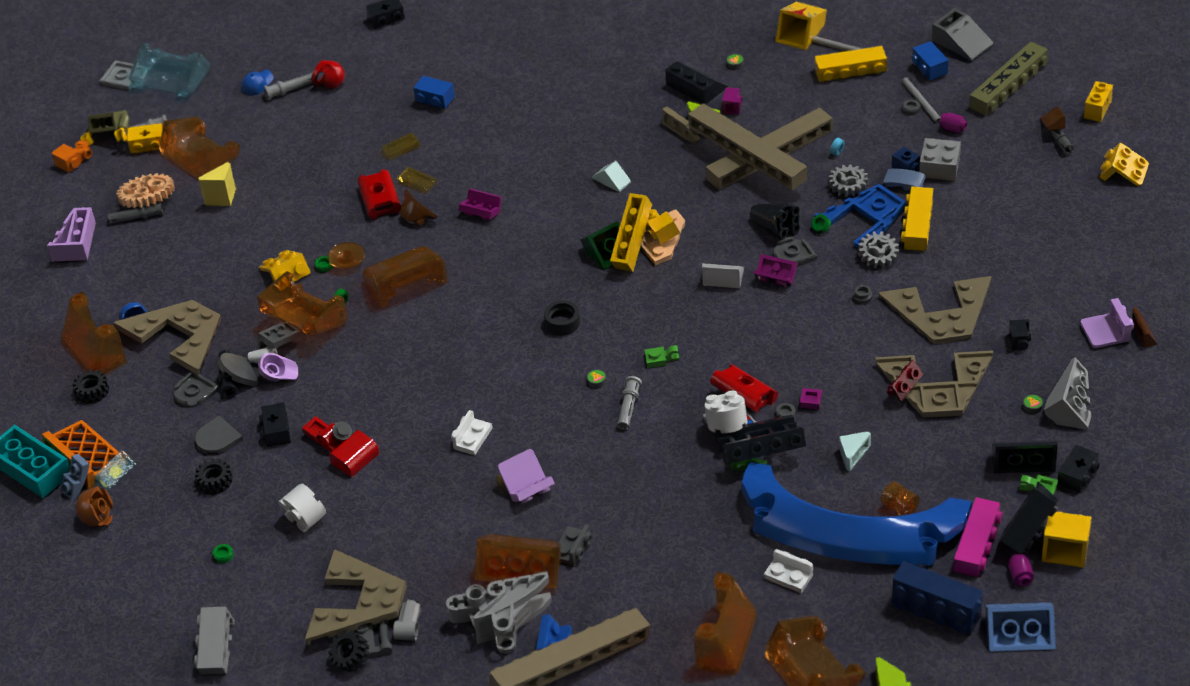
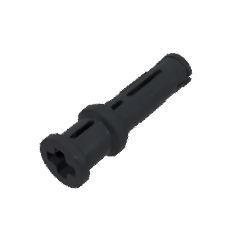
[219,350,238,399]

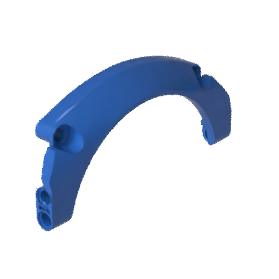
[741,462,972,565]

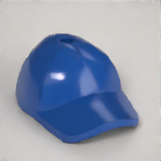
[241,70,273,95]

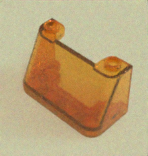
[160,116,240,178]
[362,246,448,308]
[257,271,347,336]
[61,291,127,375]
[694,571,757,675]
[765,615,866,686]

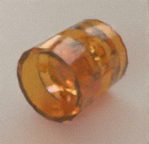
[880,481,920,516]

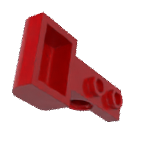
[302,416,379,477]

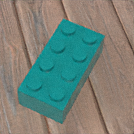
[0,424,70,498]

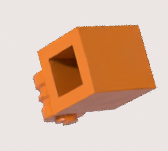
[51,140,93,173]

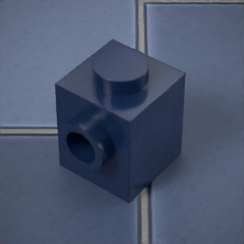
[892,147,920,172]

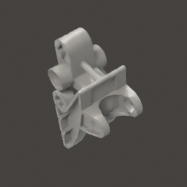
[446,572,552,654]

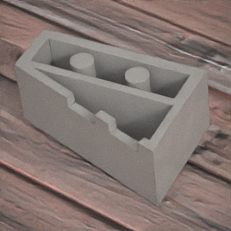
[194,607,234,675]

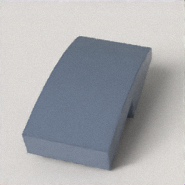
[883,169,926,191]
[61,454,90,501]

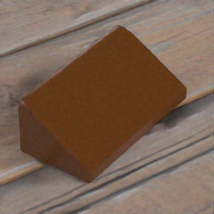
[1040,106,1066,130]
[1131,307,1157,347]

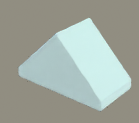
[592,161,631,193]
[839,432,871,471]

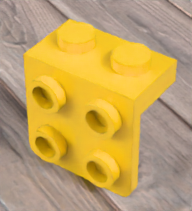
[1099,142,1149,186]
[259,250,311,289]

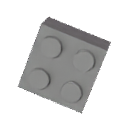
[920,138,961,181]

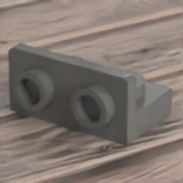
[257,320,302,349]
[551,524,592,567]

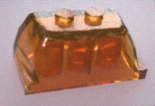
[474,534,561,589]

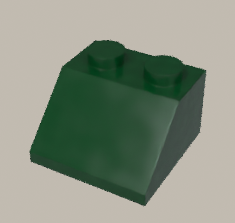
[580,221,620,270]

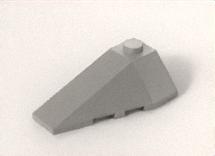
[1044,357,1091,429]

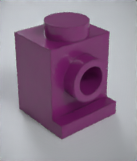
[722,87,743,115]

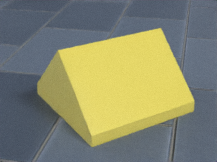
[198,162,236,206]

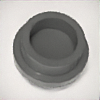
[853,285,872,302]
[332,421,352,441]

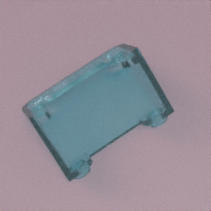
[128,42,211,97]

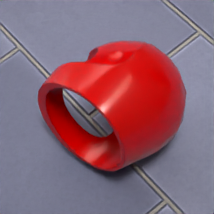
[311,60,345,89]

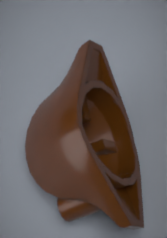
[401,189,438,226]

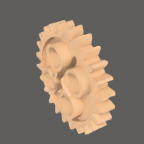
[116,173,175,208]

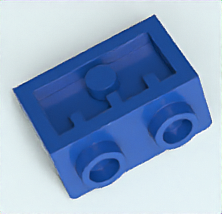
[536,614,572,651]

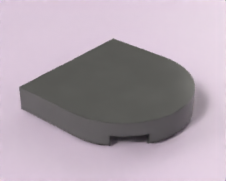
[774,237,817,266]
[217,353,259,387]
[174,371,220,407]
[195,416,243,454]

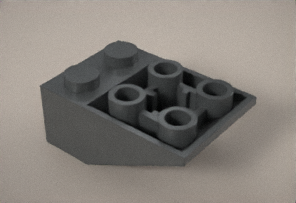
[932,8,994,61]

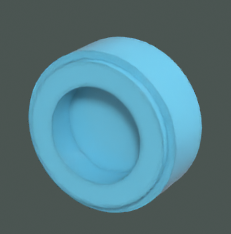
[830,138,845,156]

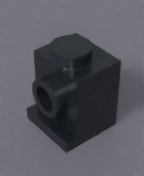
[1009,319,1031,350]

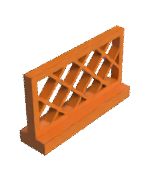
[42,420,127,489]

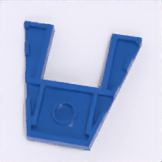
[814,184,906,248]

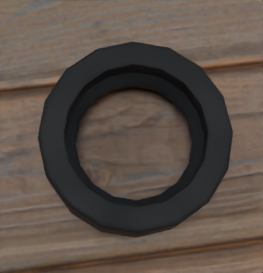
[544,300,580,335]

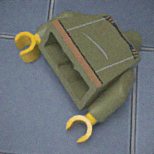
[80,110,130,145]

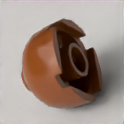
[75,486,113,527]

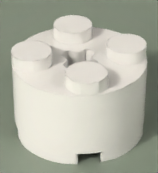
[705,390,747,433]
[279,484,326,533]

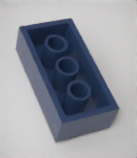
[892,561,983,635]

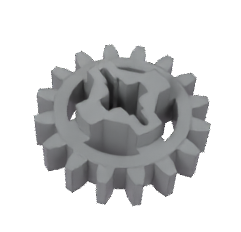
[829,164,868,197]
[858,231,899,269]

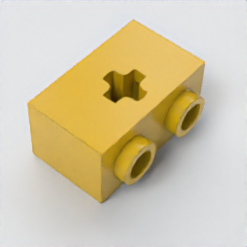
[1084,81,1113,122]
[127,123,165,153]

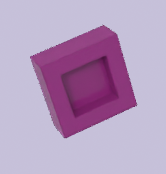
[800,388,822,410]

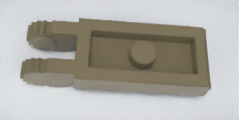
[662,107,700,144]

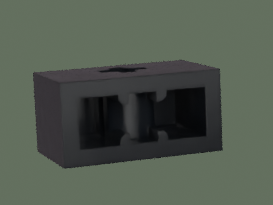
[366,0,405,29]
[259,402,291,447]
[1057,445,1100,493]

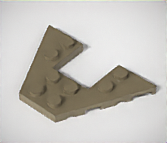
[879,276,991,344]
[113,300,221,375]
[875,351,993,418]
[305,550,407,645]

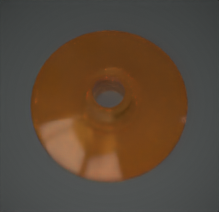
[328,242,365,269]

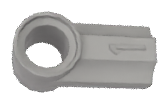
[394,600,421,641]

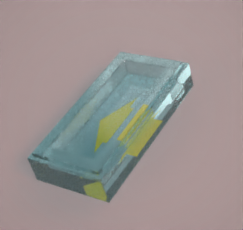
[94,449,136,490]

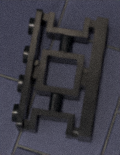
[715,414,806,464]

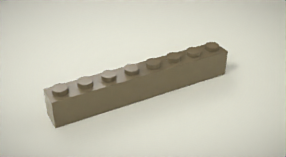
[688,104,807,191]
[706,108,833,190]
[489,608,650,686]

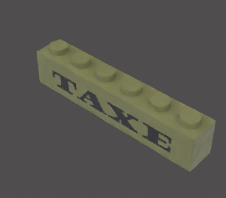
[969,42,1048,116]

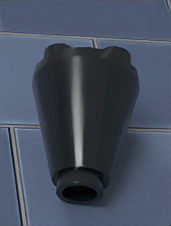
[750,203,800,239]

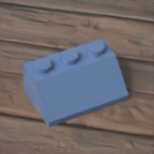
[985,603,1055,651]

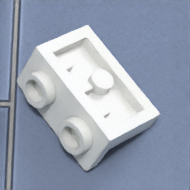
[451,410,492,455]
[764,549,813,593]

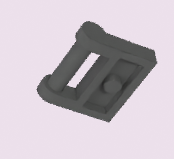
[353,620,393,658]

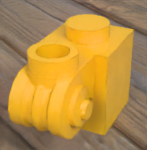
[646,209,680,245]

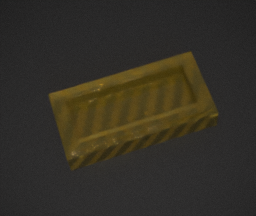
[381,132,421,160]
[398,167,437,193]

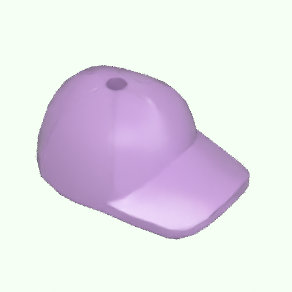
[258,353,298,382]

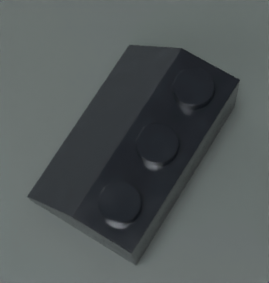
[665,61,728,105]
[992,440,1058,473]
[1000,482,1059,554]

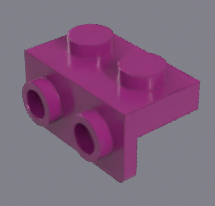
[458,189,502,220]
[753,254,798,286]

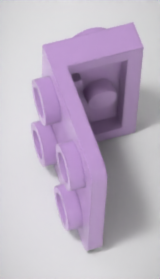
[1081,298,1134,348]
[497,449,555,503]

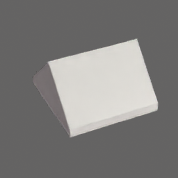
[702,263,744,288]

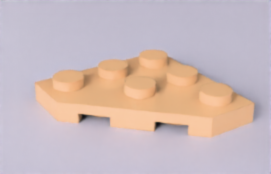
[640,210,685,266]

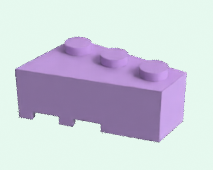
[47,207,96,262]

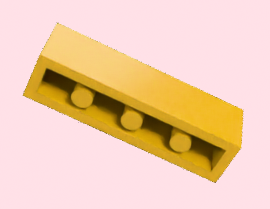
[815,46,887,82]
[901,187,933,251]
[610,193,652,272]

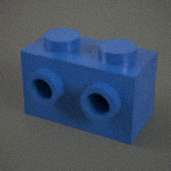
[911,41,949,80]
[413,76,455,109]

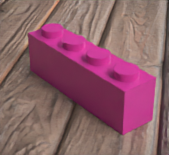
[954,497,1003,577]

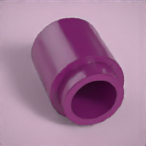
[939,112,967,134]
[1009,554,1034,586]

